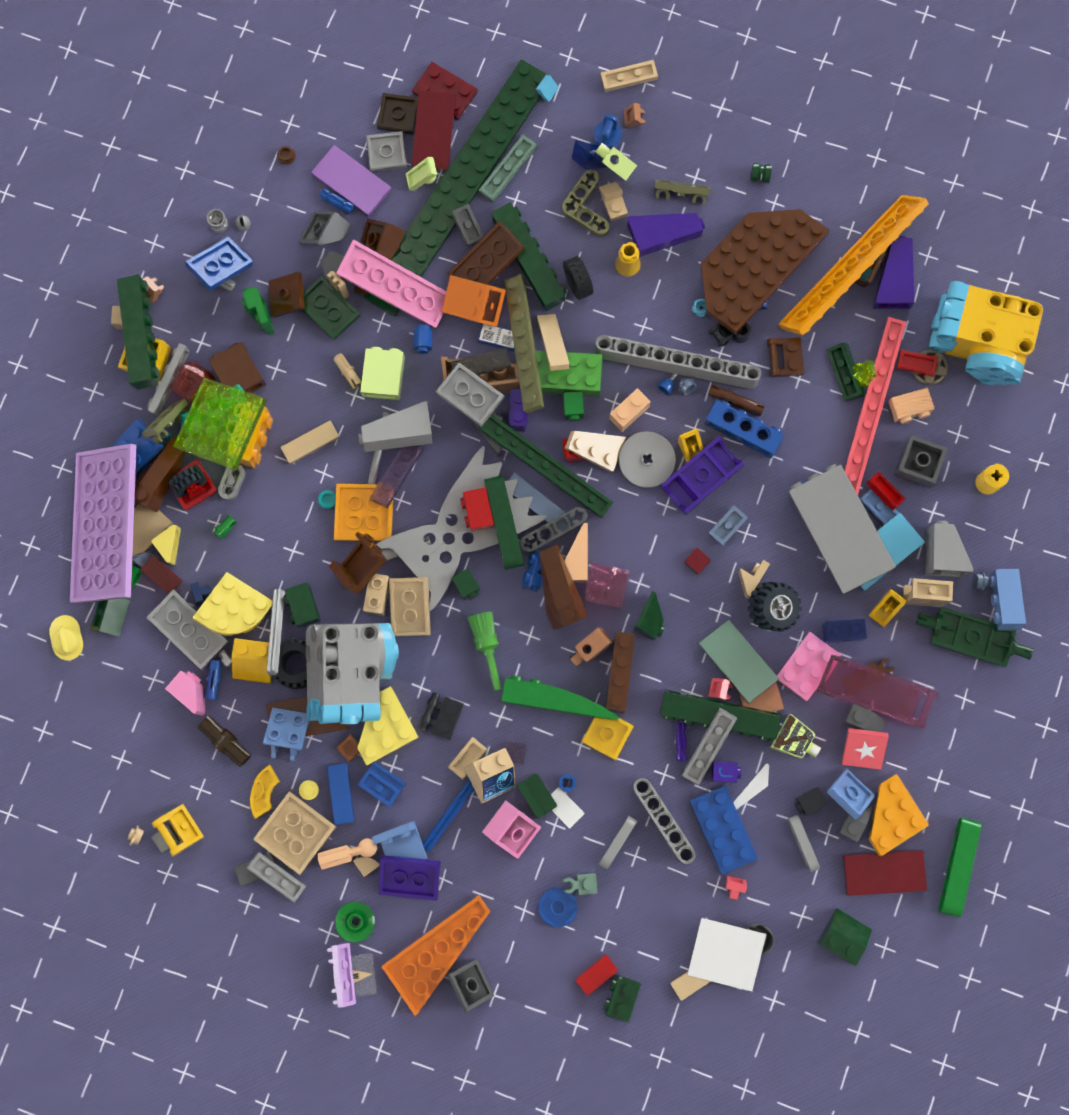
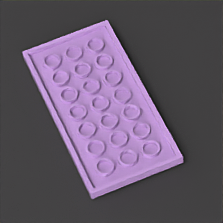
[70,444,136,603]

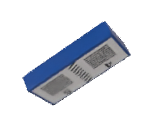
[478,324,515,351]

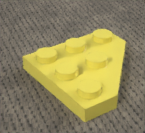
[358,686,419,766]

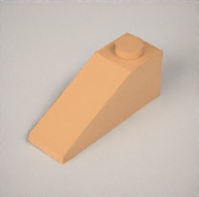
[565,523,588,583]

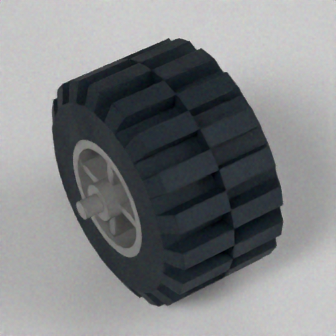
[748,582,802,632]

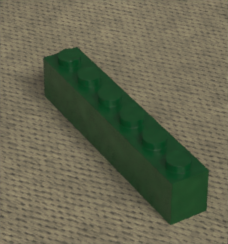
[491,202,567,311]
[117,274,160,390]
[660,689,781,741]

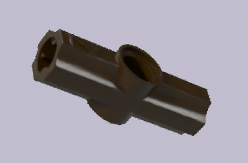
[197,715,252,767]

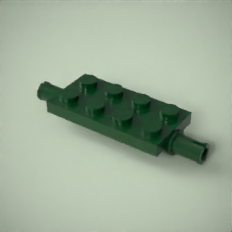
[916,606,1034,667]

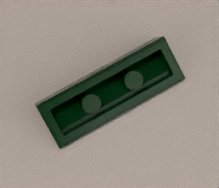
[827,342,866,402]

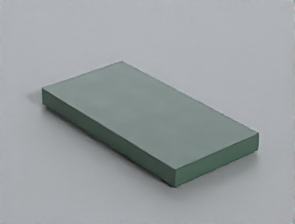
[699,620,779,704]

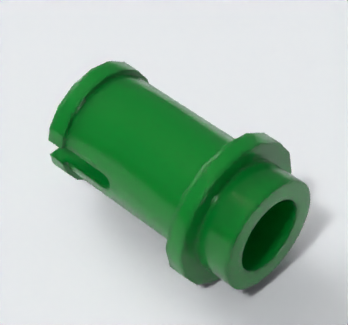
[213,515,237,539]

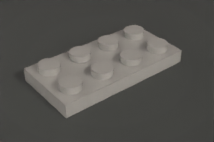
[146,590,229,670]

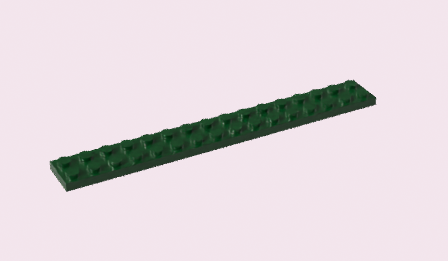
[363,59,548,317]

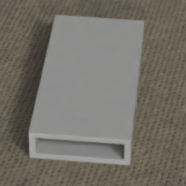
[789,464,896,595]

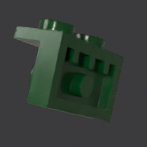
[603,975,641,1023]

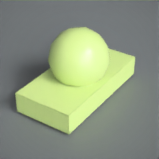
[405,157,437,191]

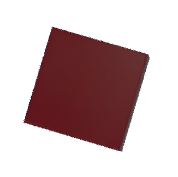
[684,548,711,575]

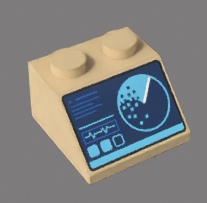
[465,748,515,804]

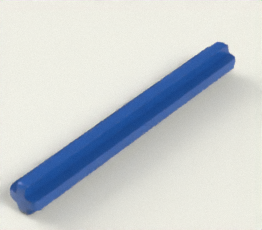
[422,779,475,852]

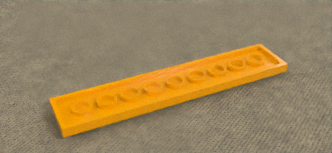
[778,195,929,336]

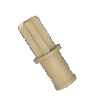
[333,353,362,389]

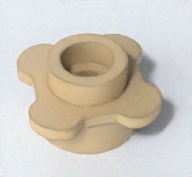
[127,825,144,845]

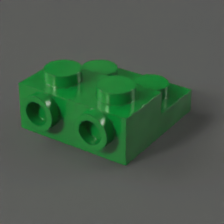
[242,287,275,335]

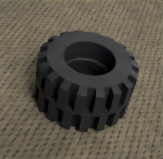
[273,639,307,689]

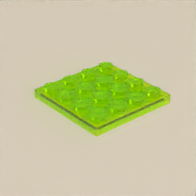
[173,377,267,471]

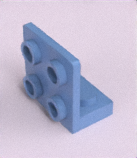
[372,821,427,860]

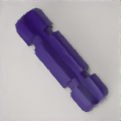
[675,722,687,761]

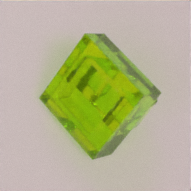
[853,359,876,387]

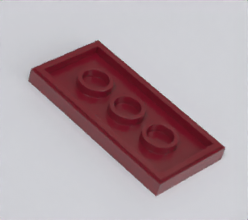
[412,90,456,170]
[843,850,927,896]

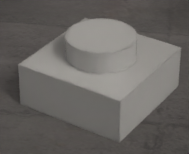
[151,825,180,853]

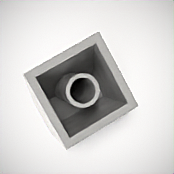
[925,521,973,578]

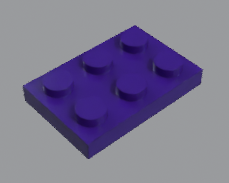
[378,855,441,901]

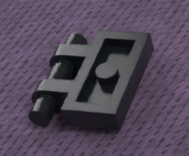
[419,692,464,740]

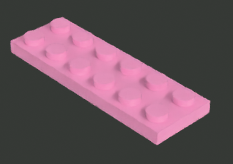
[336,240,446,329]

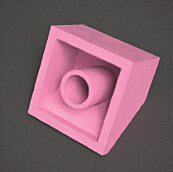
[165,671,206,716]
[482,800,541,859]

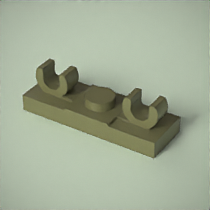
[655,179,711,205]
[142,398,188,444]

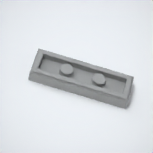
[246,851,306,903]

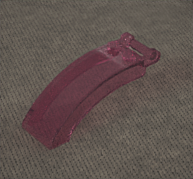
[817,654,939,729]

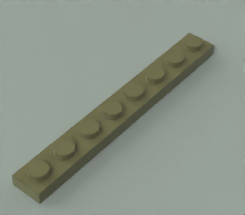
[504,274,544,414]

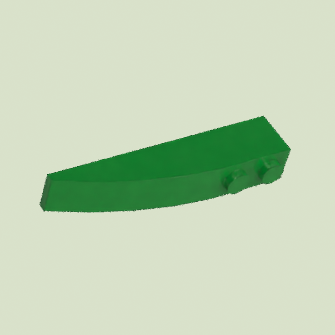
[501,676,619,721]

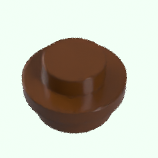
[277,146,296,165]

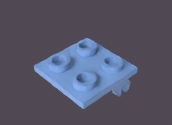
[263,708,309,762]

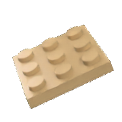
[253,791,337,875]

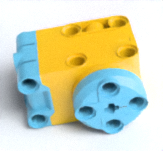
[928,281,1043,385]

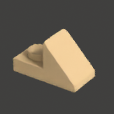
[599,182,628,221]
[738,560,770,599]

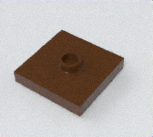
[268,272,305,318]

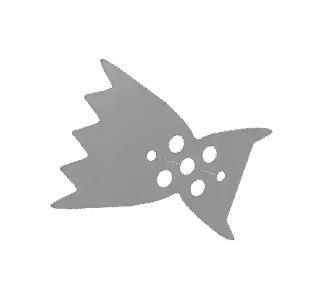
[376,446,547,611]

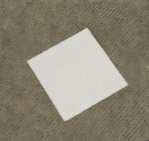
[688,918,766,991]

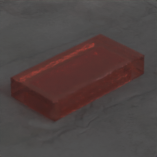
[140,555,183,594]

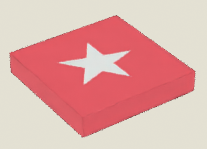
[841,728,889,770]

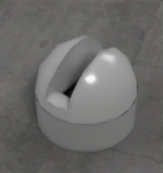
[235,215,251,231]

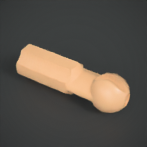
[318,838,377,870]

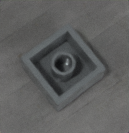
[894,435,948,488]

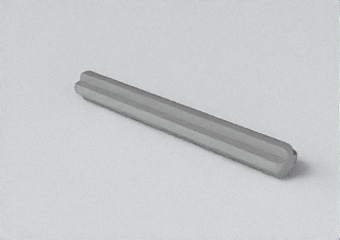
[266,588,285,676]

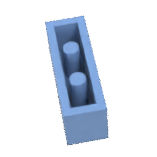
[989,569,1026,631]

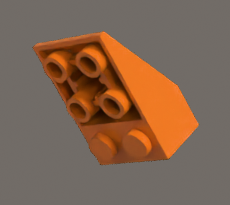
[441,275,506,327]

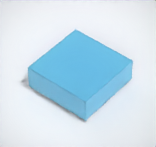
[536,75,559,102]

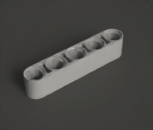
[633,778,695,864]

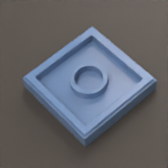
[827,768,875,820]

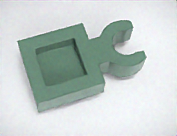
[562,873,598,895]

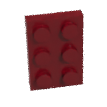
[412,62,478,120]

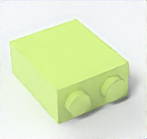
[360,347,405,400]

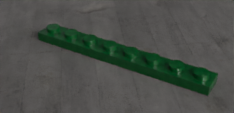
[478,414,613,519]

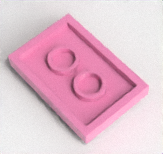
[777,632,841,702]

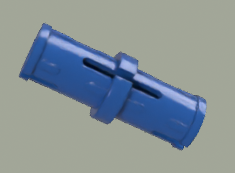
[204,660,223,700]

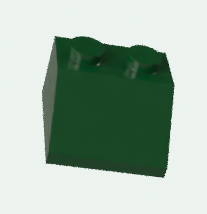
[817,908,872,966]

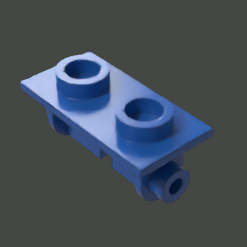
[522,551,542,592]

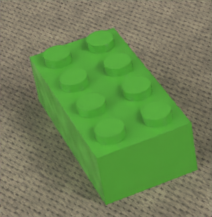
[535,350,602,397]

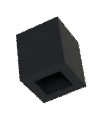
[794,787,828,816]

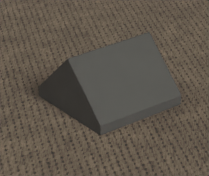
[447,959,494,1013]

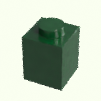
[452,568,481,600]

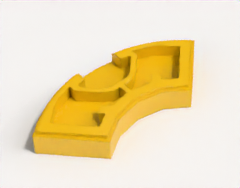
[250,765,280,819]

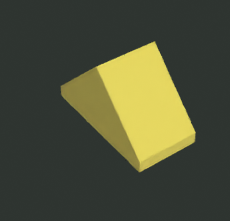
[151,525,181,566]

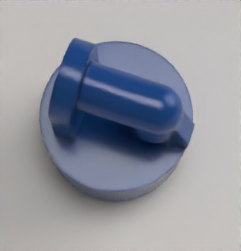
[594,114,622,149]

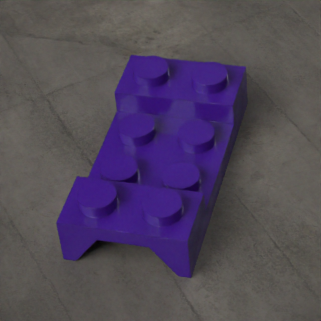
[661,436,744,516]

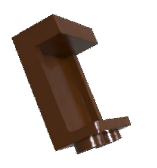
[209,342,266,396]
[329,532,387,594]

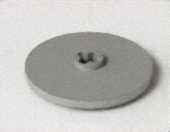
[619,431,676,488]

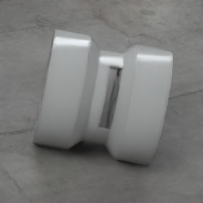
[207,209,229,233]

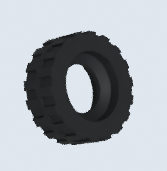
[563,256,594,300]

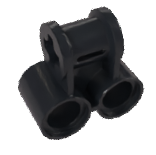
[709,323,751,348]

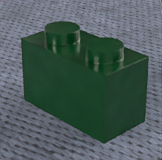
[284,582,321,628]

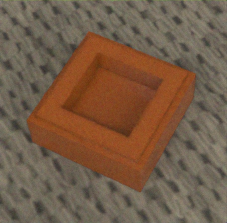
[336,734,360,762]

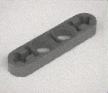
[520,507,588,552]

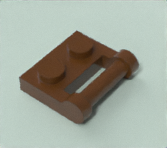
[767,337,804,377]

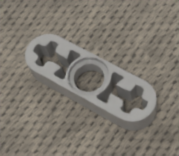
[787,815,820,873]
[598,816,637,870]

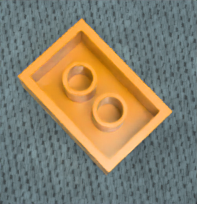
[227,401,273,469]

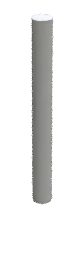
[367,412,390,484]

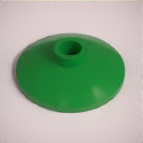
[335,902,375,942]

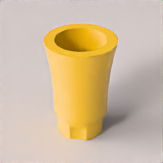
[615,242,641,277]

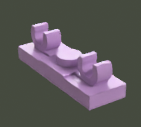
[327,943,356,1008]

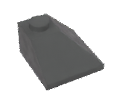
[299,211,350,246]

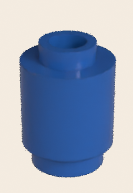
[413,325,432,354]

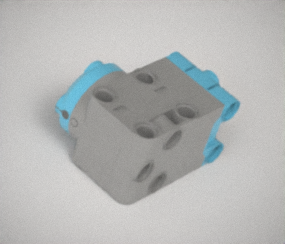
[306,623,399,724]

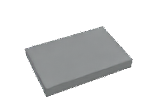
[436,363,505,427]

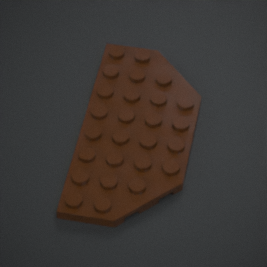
[701,209,830,335]

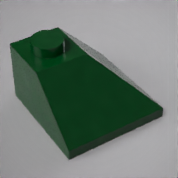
[634,591,665,640]

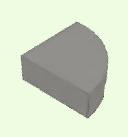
[218,649,232,668]

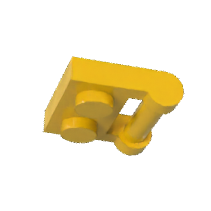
[152,804,204,857]

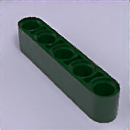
[484,475,524,570]

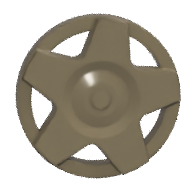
[912,350,948,385]

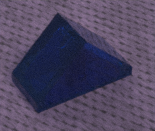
[572,140,610,170]

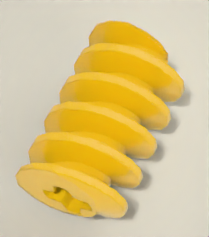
[975,464,1009,495]

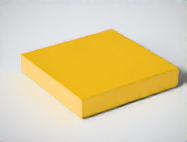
[581,717,634,761]

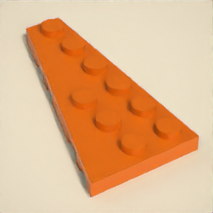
[381,895,490,1017]

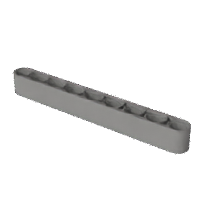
[595,335,761,389]

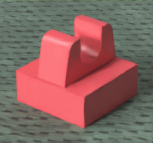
[708,678,733,700]
[725,875,747,900]

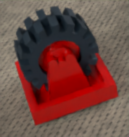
[169,459,218,511]

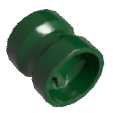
[751,163,772,183]

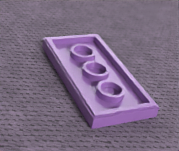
[311,145,392,217]

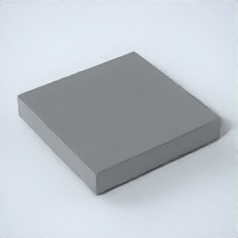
[366,131,407,172]

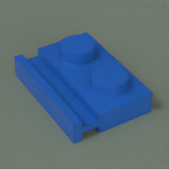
[358,761,406,807]

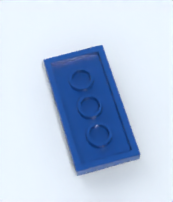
[689,785,758,875]

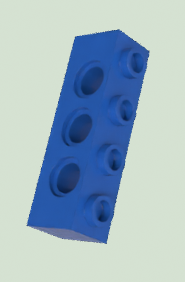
[704,400,784,459]

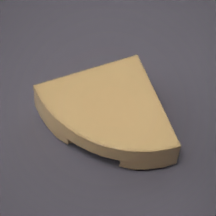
[353,857,380,877]

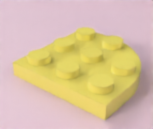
[193,572,272,636]

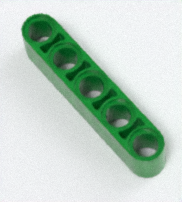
[939,817,981,918]

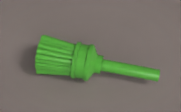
[468,612,501,691]

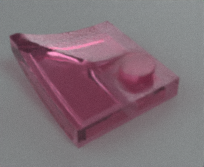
[584,563,630,608]

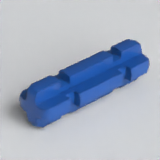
[320,189,354,214]

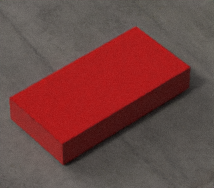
[896,350,938,377]
[866,472,905,511]
[575,954,619,996]

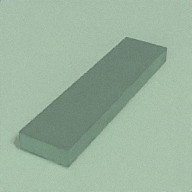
[478,135,537,203]

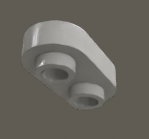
[218,463,246,500]

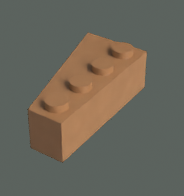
[441,356,520,393]

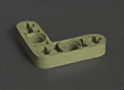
[562,170,609,237]

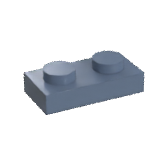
[708,505,748,547]

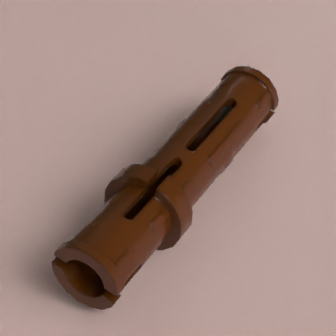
[708,384,765,416]

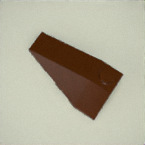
[354,219,405,295]
[134,437,190,512]
[539,545,588,630]

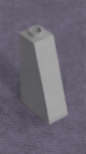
[358,401,433,452]

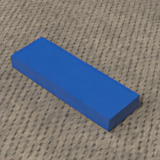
[327,763,355,825]

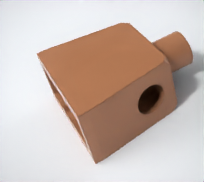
[569,627,614,666]

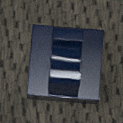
[190,582,211,606]

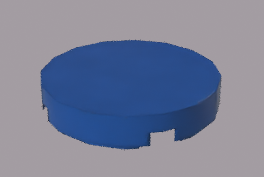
[538,887,578,927]

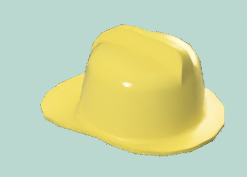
[49,615,83,660]

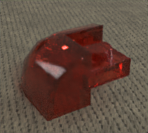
[170,360,217,408]

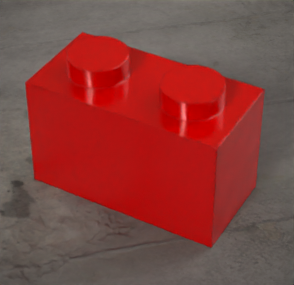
[460,487,494,532]

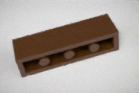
[606,632,635,713]

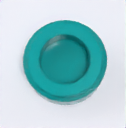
[318,490,336,510]

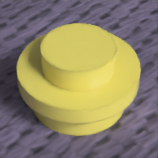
[299,780,319,800]

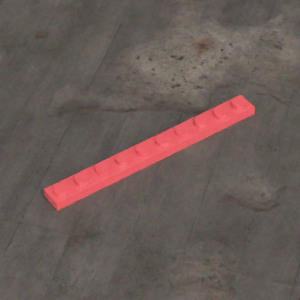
[844,317,907,495]

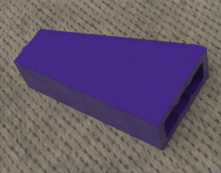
[627,213,705,257]
[873,236,914,309]

